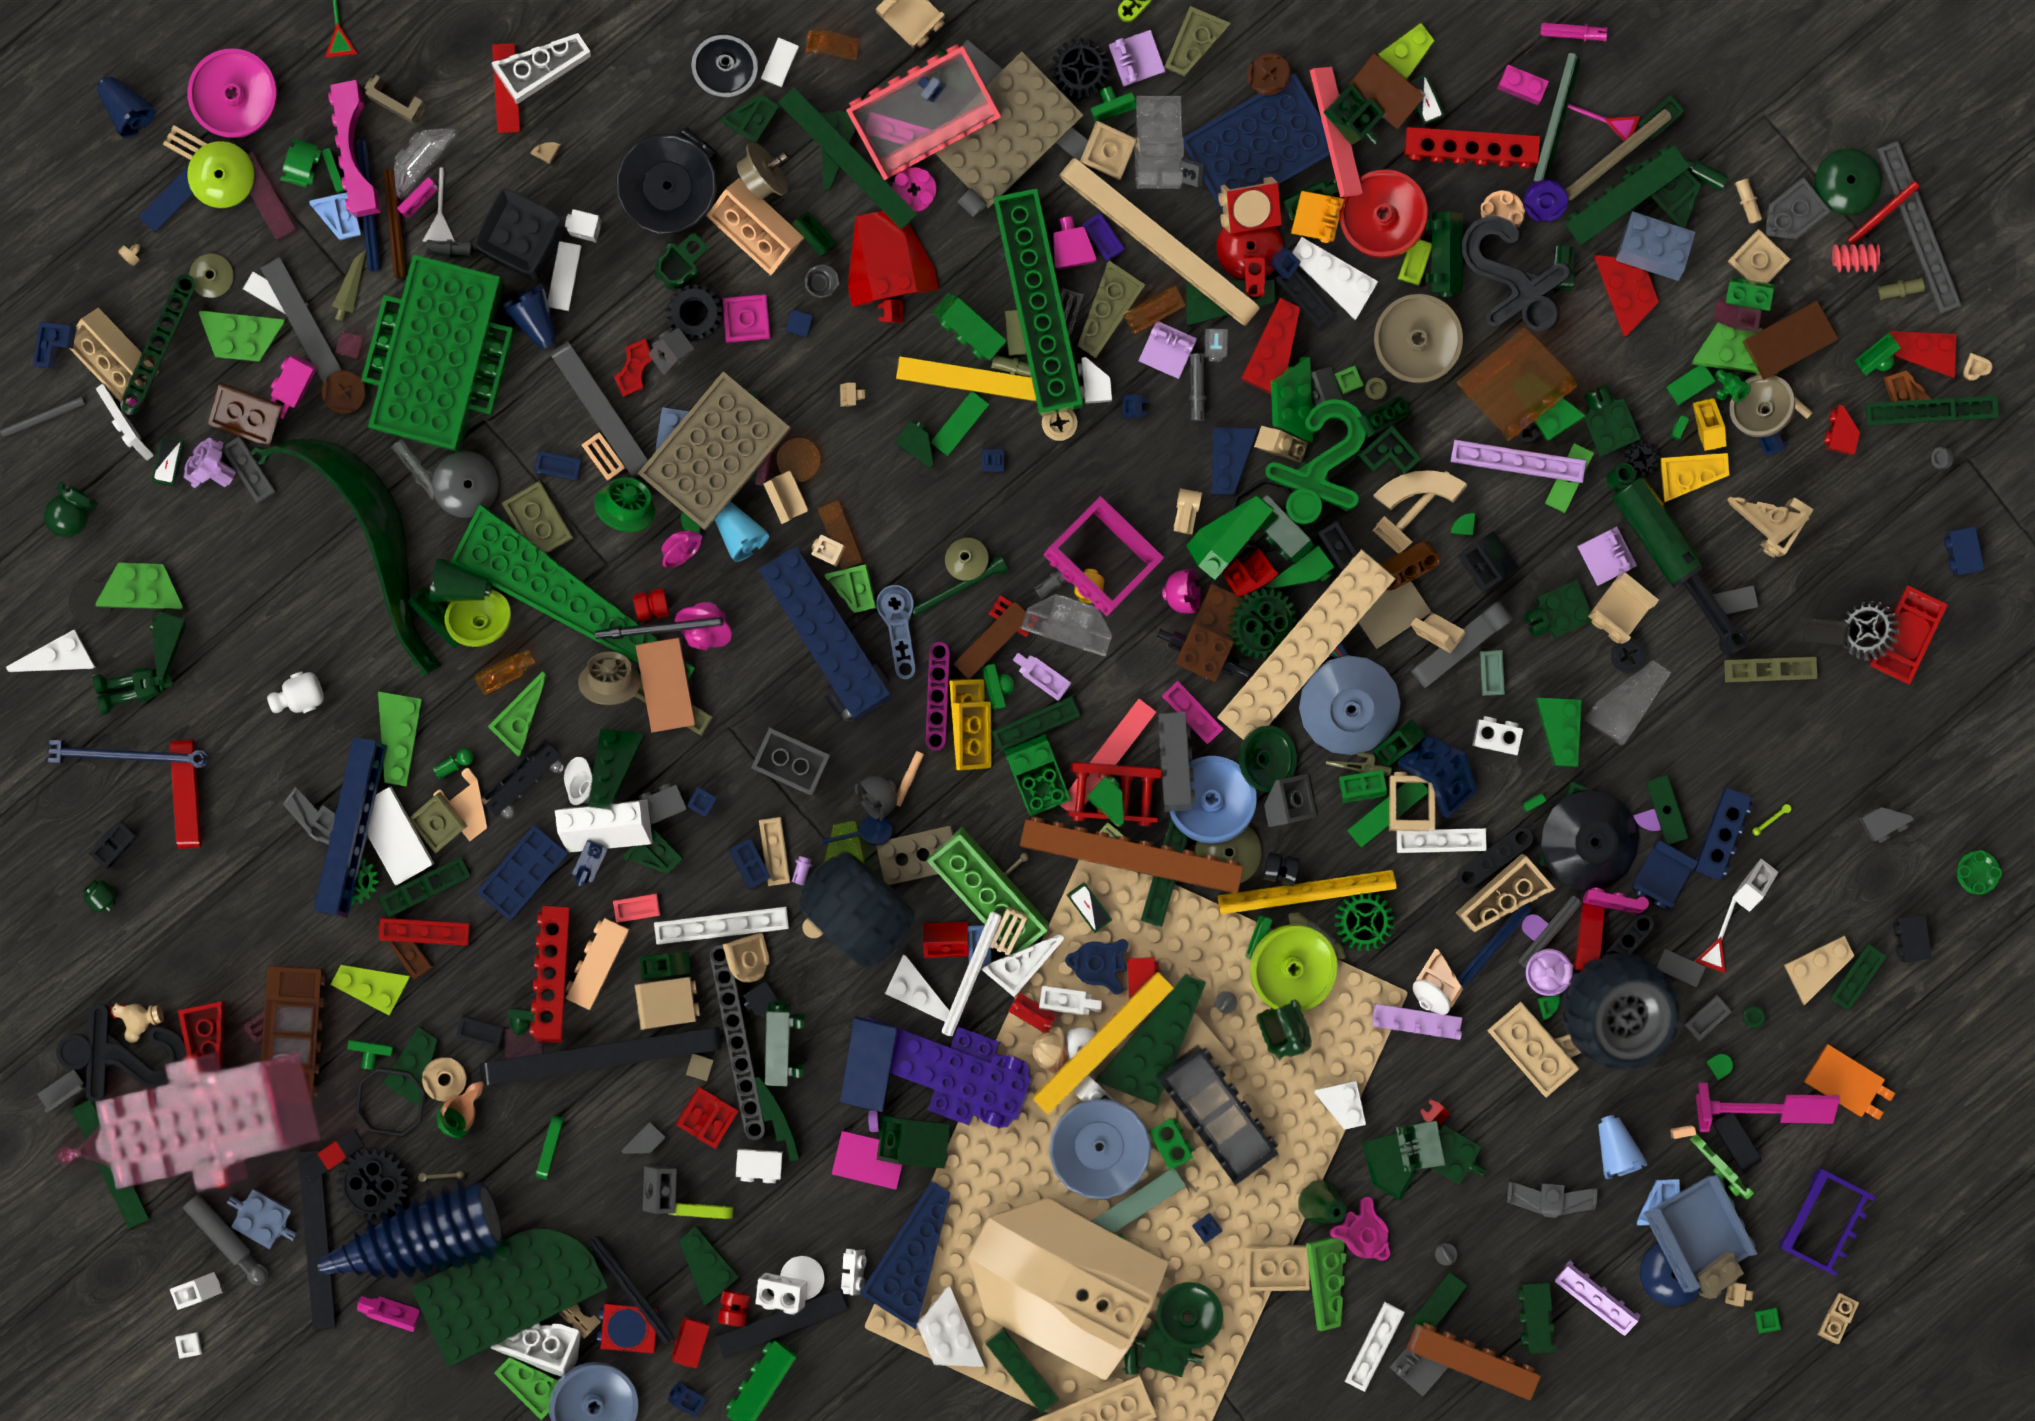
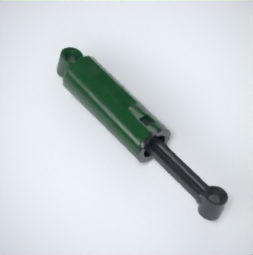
[1606,463,1749,656]

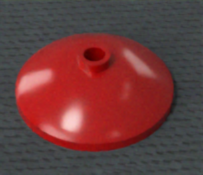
[1217,226,1283,280]

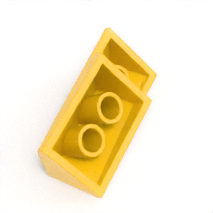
[950,679,991,770]

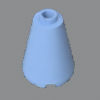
[1598,1115,1647,1179]

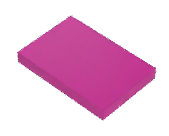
[832,1131,902,1190]

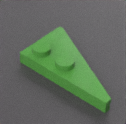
[488,671,547,757]

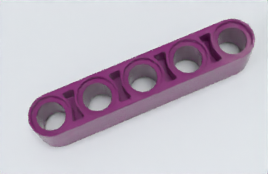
[926,642,950,751]

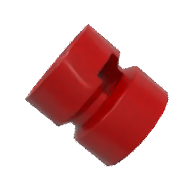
[633,588,670,622]
[717,1290,751,1327]

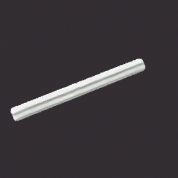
[942,912,1001,1036]

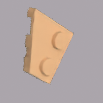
[1414,948,1463,1008]

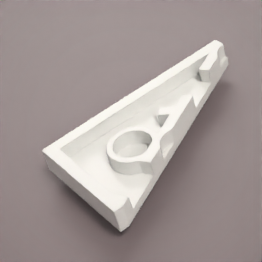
[96,384,154,461]
[6,630,95,672]
[885,955,949,1022]

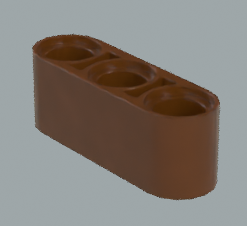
[1380,541,1441,591]

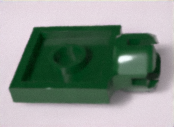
[1583,385,1641,456]
[1524,580,1592,638]

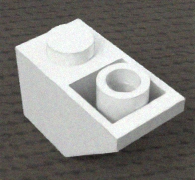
[1077,357,1112,404]
[1072,1075,1115,1102]

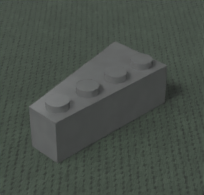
[1158,712,1196,812]

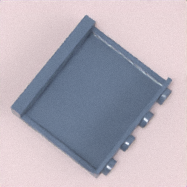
[1644,1175,1757,1292]

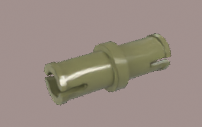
[1878,278,1925,300]
[991,354,1031,377]

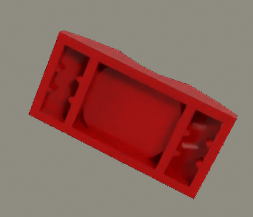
[1869,586,1948,685]

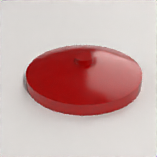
[1339,170,1429,258]

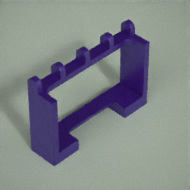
[1778,1168,1877,1276]

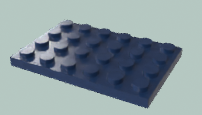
[1180,73,1330,214]

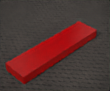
[492,43,520,134]
[379,918,470,946]

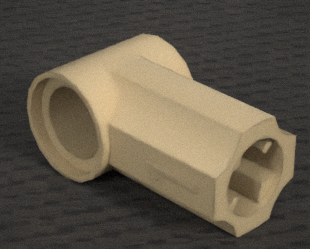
[1174,488,1202,534]

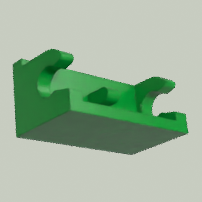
[1339,770,1387,804]

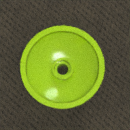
[188,141,255,208]
[445,589,511,647]

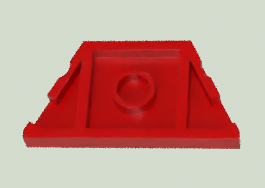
[1594,255,1659,337]

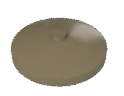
[1374,294,1463,383]

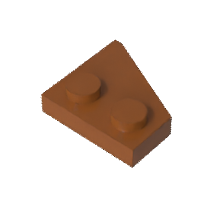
[1884,370,1931,402]

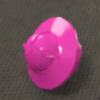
[675,602,732,650]

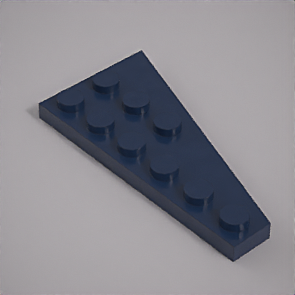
[860,1181,951,1330]

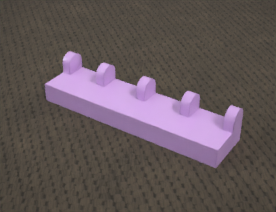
[1371,1003,1462,1040]
[1555,1260,1640,1336]

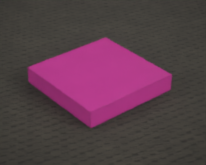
[397,177,438,219]
[722,294,771,343]

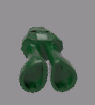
[92,668,173,716]

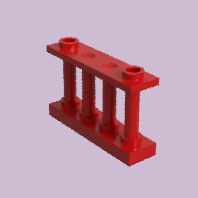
[1067,761,1162,826]

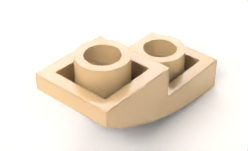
[1817,1293,1859,1344]

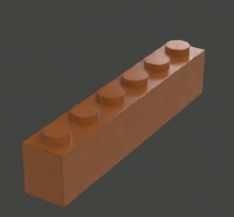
[1406,1323,1541,1401]

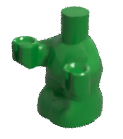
[1716,369,1751,403]

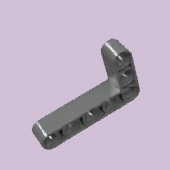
[1411,601,1513,688]

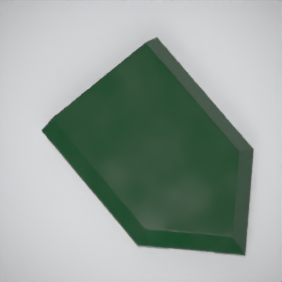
[1361,1133,1416,1201]

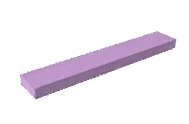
[1451,440,1586,483]

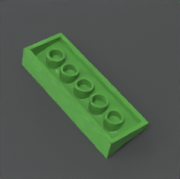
[927,827,1049,954]

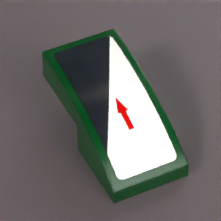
[1411,75,1445,126]
[152,436,184,487]
[1067,882,1112,933]

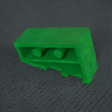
[931,293,1007,361]
[1511,373,1585,442]
[1534,698,1581,767]

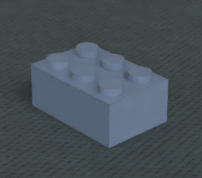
[1616,211,1695,281]

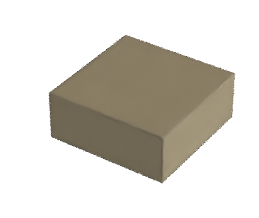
[686,1054,714,1081]

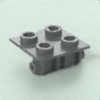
[1390,1349,1448,1396]

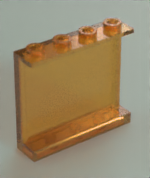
[1456,327,1577,441]

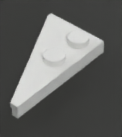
[982,934,1065,997]

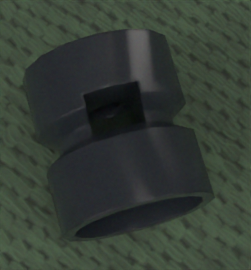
[1263,852,1300,886]

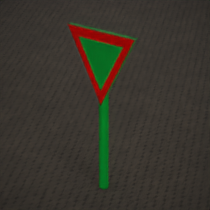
[325,0,358,58]

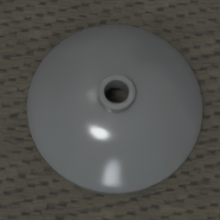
[432,451,499,518]

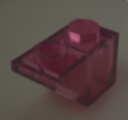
[1713,298,1761,332]

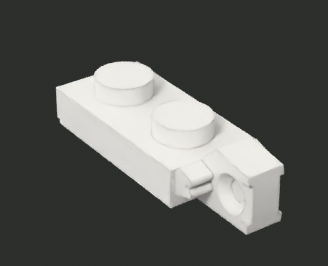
[1039,986,1102,1015]

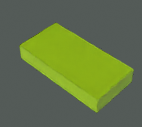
[1398,239,1432,286]

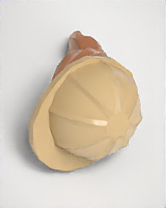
[1033,1026,1068,1074]

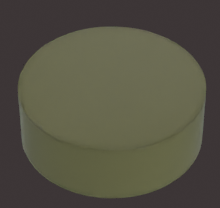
[1365,378,1387,400]

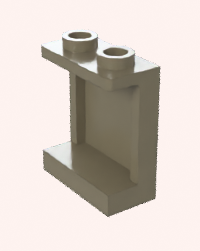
[365,74,427,126]

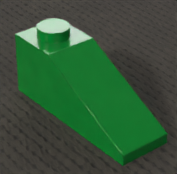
[1264,546,1334,589]

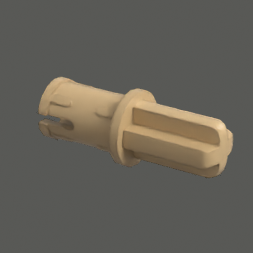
[1735,178,1762,223]

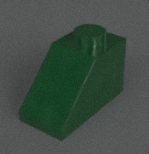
[895,420,934,469]
[1373,719,1426,767]
[639,951,691,979]

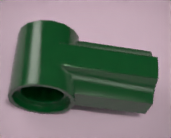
[1554,246,1575,291]

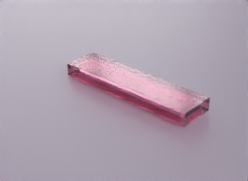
[247,152,296,240]

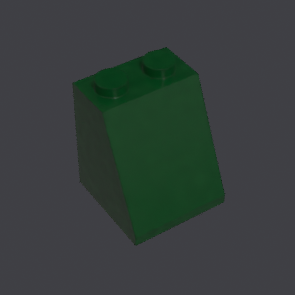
[877,1116,950,1169]

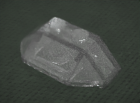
[394,128,459,200]
[1021,594,1112,656]

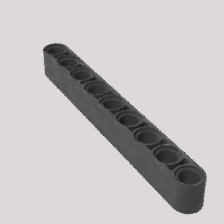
[710,945,765,1140]

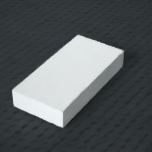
[761,38,799,88]

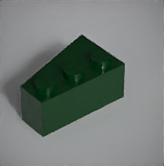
[1517,1281,1556,1354]

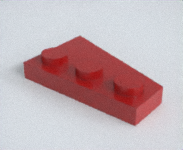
[1889,331,1956,379]

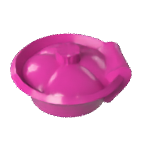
[661,530,702,568]

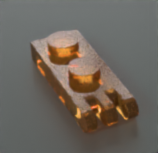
[1123,285,1186,334]

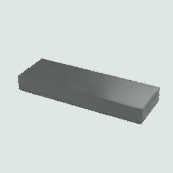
[222,436,276,504]

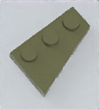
[1164,6,1231,77]

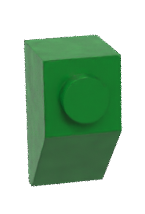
[1085,776,1124,827]

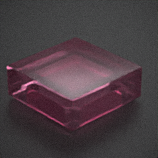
[335,331,363,359]

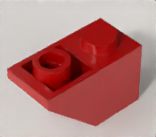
[1824,405,1860,456]

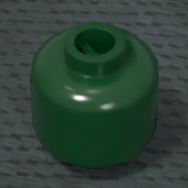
[83,880,116,913]

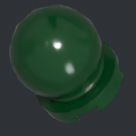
[44,481,99,538]

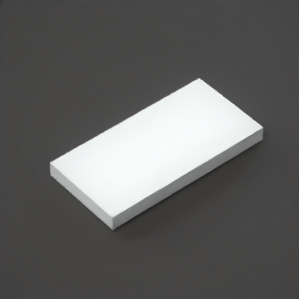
[367,786,434,886]

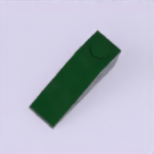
[150,612,186,686]

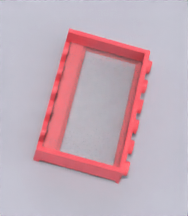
[846,44,1002,180]

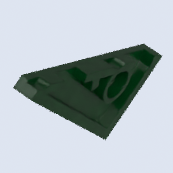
[820,111,862,191]

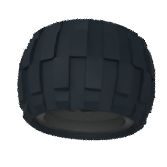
[798,852,916,968]
[1562,953,1680,1070]

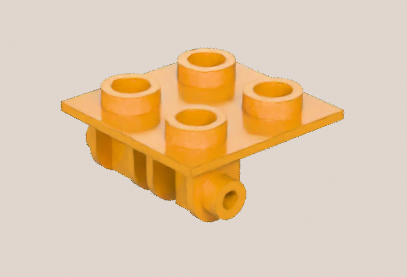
[1291,191,1344,243]

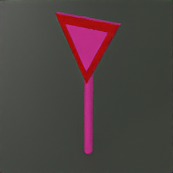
[1568,104,1640,141]

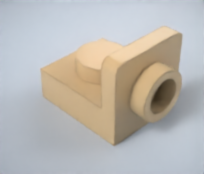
[811,535,846,567]

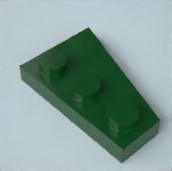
[679,1226,739,1306]

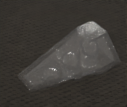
[1585,660,1671,745]

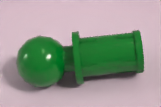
[432,748,474,780]

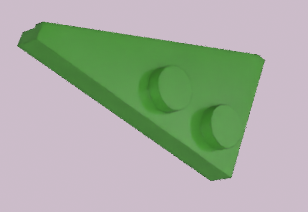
[1690,1133,1754,1199]

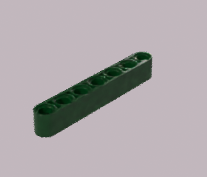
[121,274,196,415]

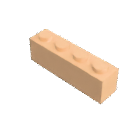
[565,918,630,1010]

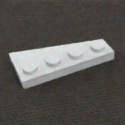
[1293,237,1378,320]

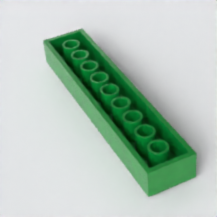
[994,188,1083,417]

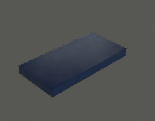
[840,1017,898,1112]

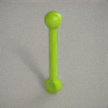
[1752,804,1791,836]

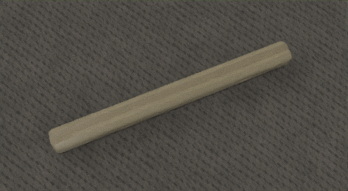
[1566,109,1672,200]

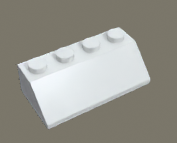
[555,800,653,852]

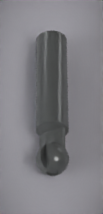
[183,1193,269,1286]

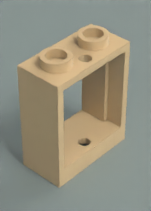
[1389,772,1435,831]

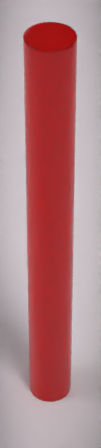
[1847,180,1920,244]

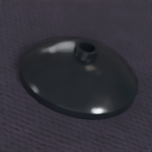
[691,33,758,97]

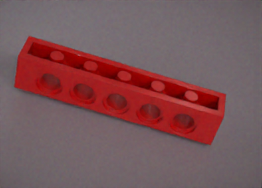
[1404,127,1540,169]
[530,906,570,1043]

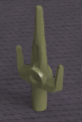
[1326,752,1392,776]

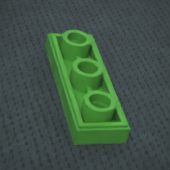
[1545,444,1594,513]

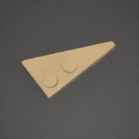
[1727,497,1809,545]

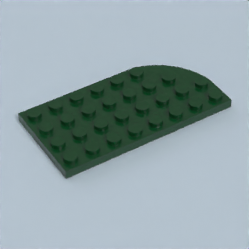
[411,1229,609,1368]

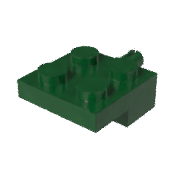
[1323,83,1385,145]

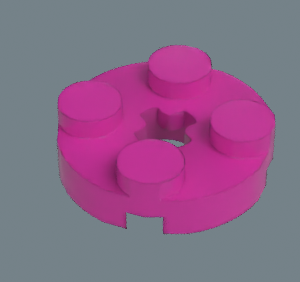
[892,167,936,212]

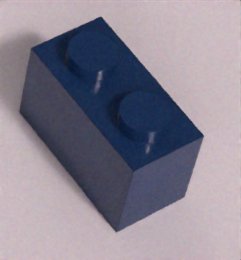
[1944,526,1984,576]

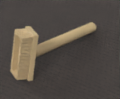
[1372,471,1451,554]

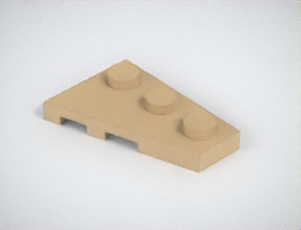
[1784,936,1854,1005]

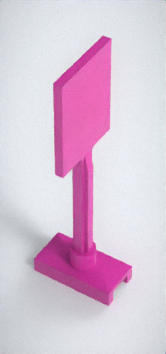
[1696,1083,1840,1132]

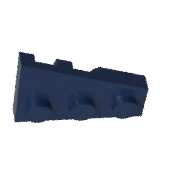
[1212,428,1258,495]

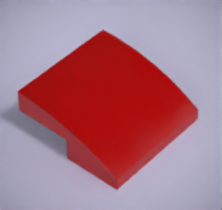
[1222,548,1279,596]
[675,1086,738,1149]

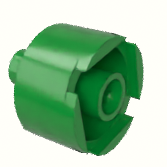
[280,138,322,188]

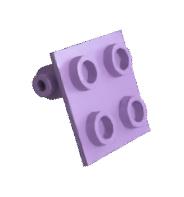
[1109,30,1165,86]
[1139,321,1197,379]
[1577,527,1637,586]

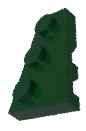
[383,1027,438,1107]

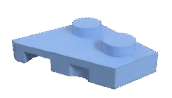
[1637,1179,1680,1225]

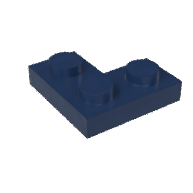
[33,322,76,369]

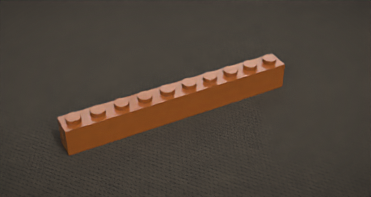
[1020,817,1243,894]

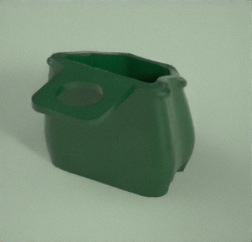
[655,234,707,290]

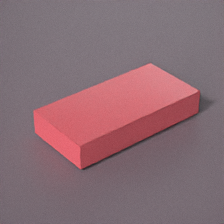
[613,894,661,923]

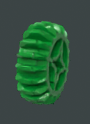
[1335,892,1395,951]

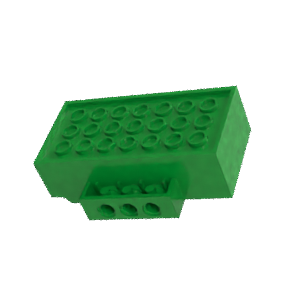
[361,255,515,452]

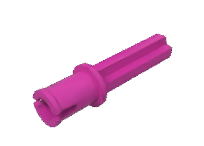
[1540,23,1607,42]

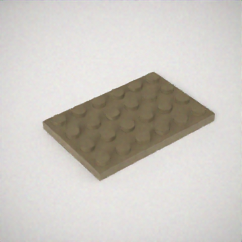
[935,52,1084,208]
[638,372,791,531]

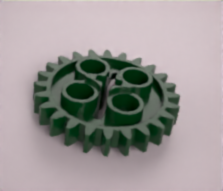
[1228,587,1297,659]

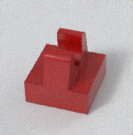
[878,299,904,324]
[1420,1100,1451,1127]

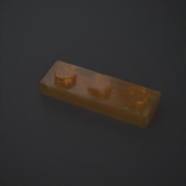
[817,500,863,570]

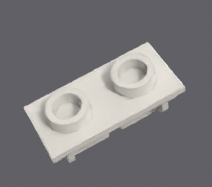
[841,1249,867,1295]

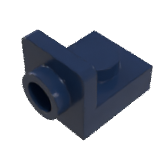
[668,1381,707,1417]

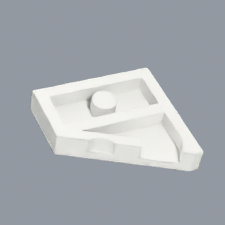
[1314,1081,1366,1129]

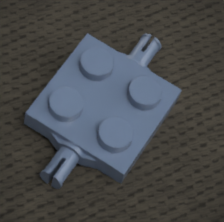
[227,1188,297,1249]

